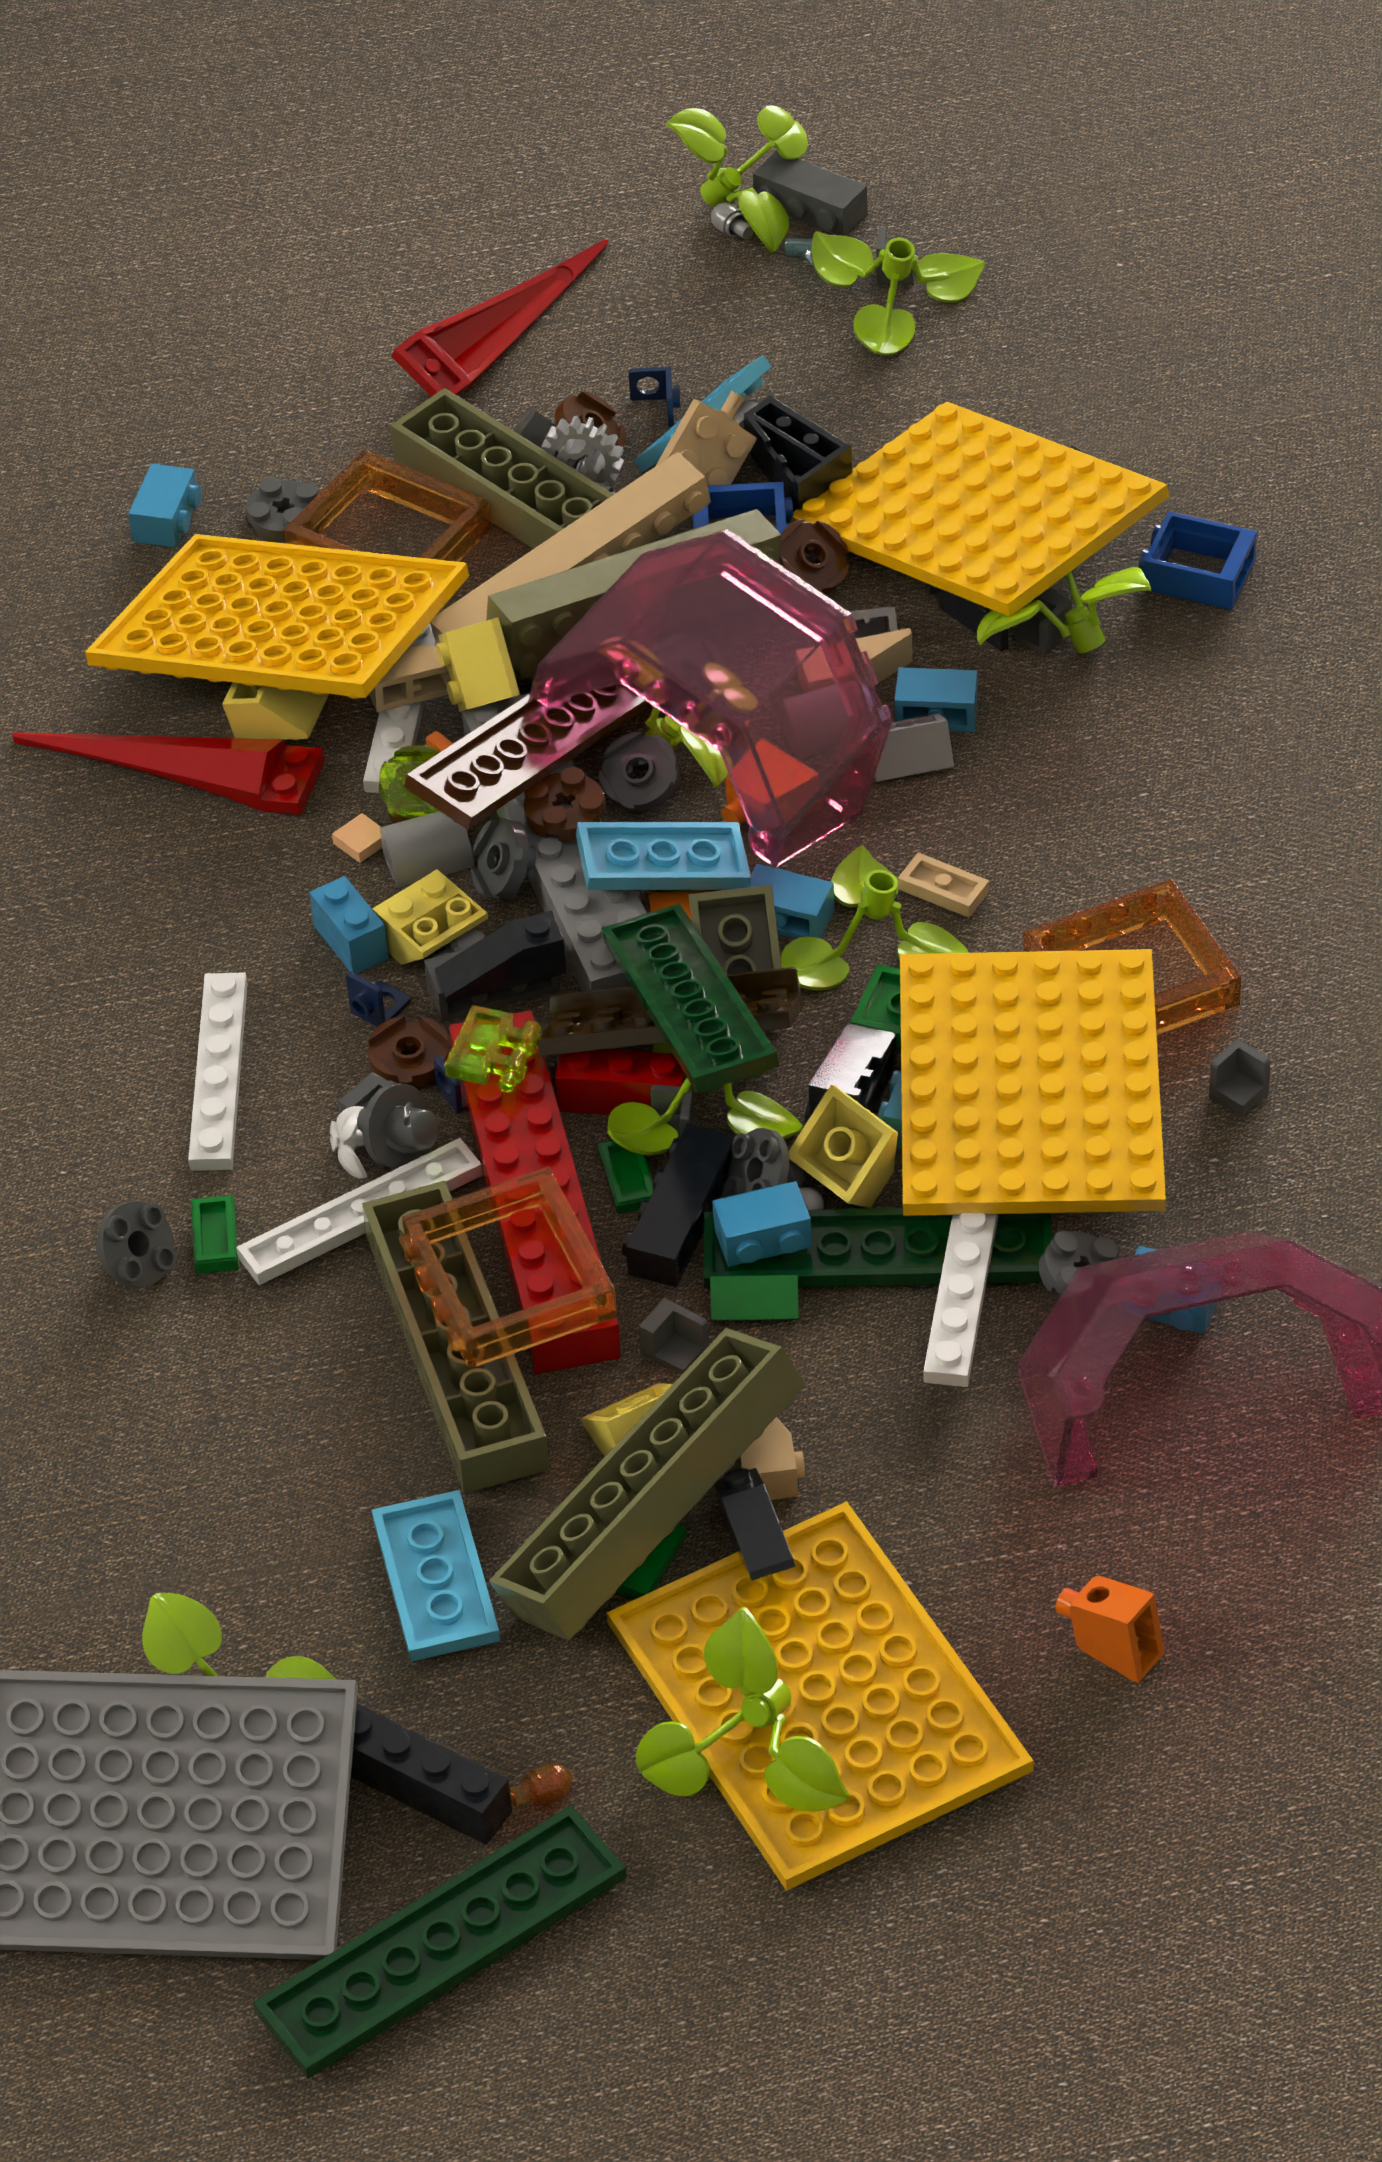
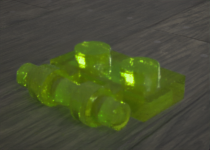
[445,1005,541,1093]

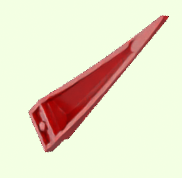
[391,239,608,397]
[11,732,326,814]

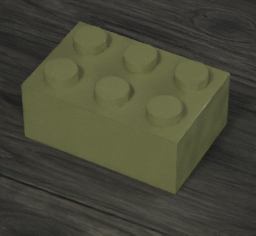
[689,884,782,975]

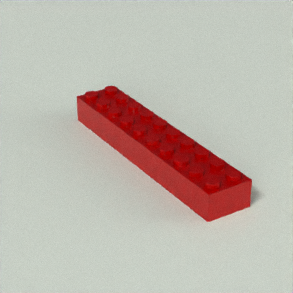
[449,1010,621,1375]

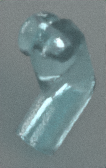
[785,238,814,265]

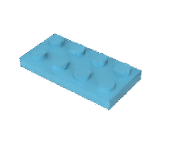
[634,355,772,472]
[576,822,751,890]
[372,1490,500,1662]

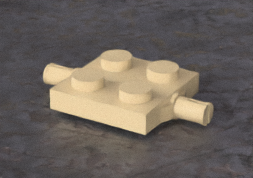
[656,391,757,486]

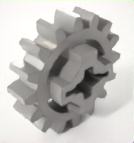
[541,416,624,484]

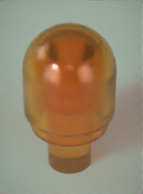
[510,1762,573,1807]

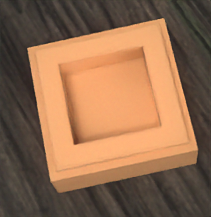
[332,813,382,863]

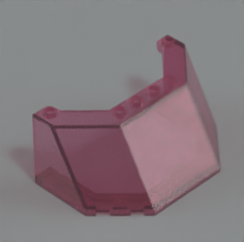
[530,529,893,868]
[1017,1230,1382,1487]

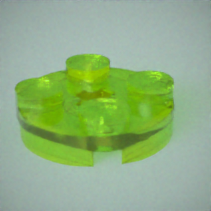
[378,745,440,819]

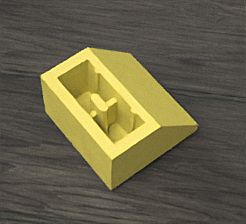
[222,683,329,740]
[372,869,488,965]

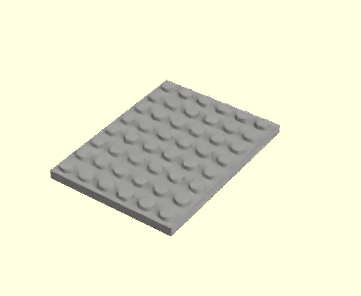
[0,1670,358,1960]

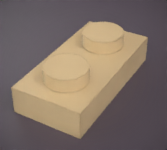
[898,852,989,918]

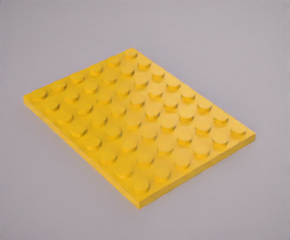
[790,402,1169,617]
[85,534,469,699]
[900,949,1166,1216]
[607,1501,1034,1891]

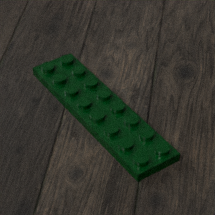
[601,903,779,1093]
[704,1208,1052,1289]
[253,1805,627,2079]

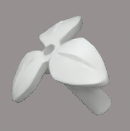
[330,1106,367,1179]

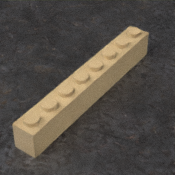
[430,452,711,644]

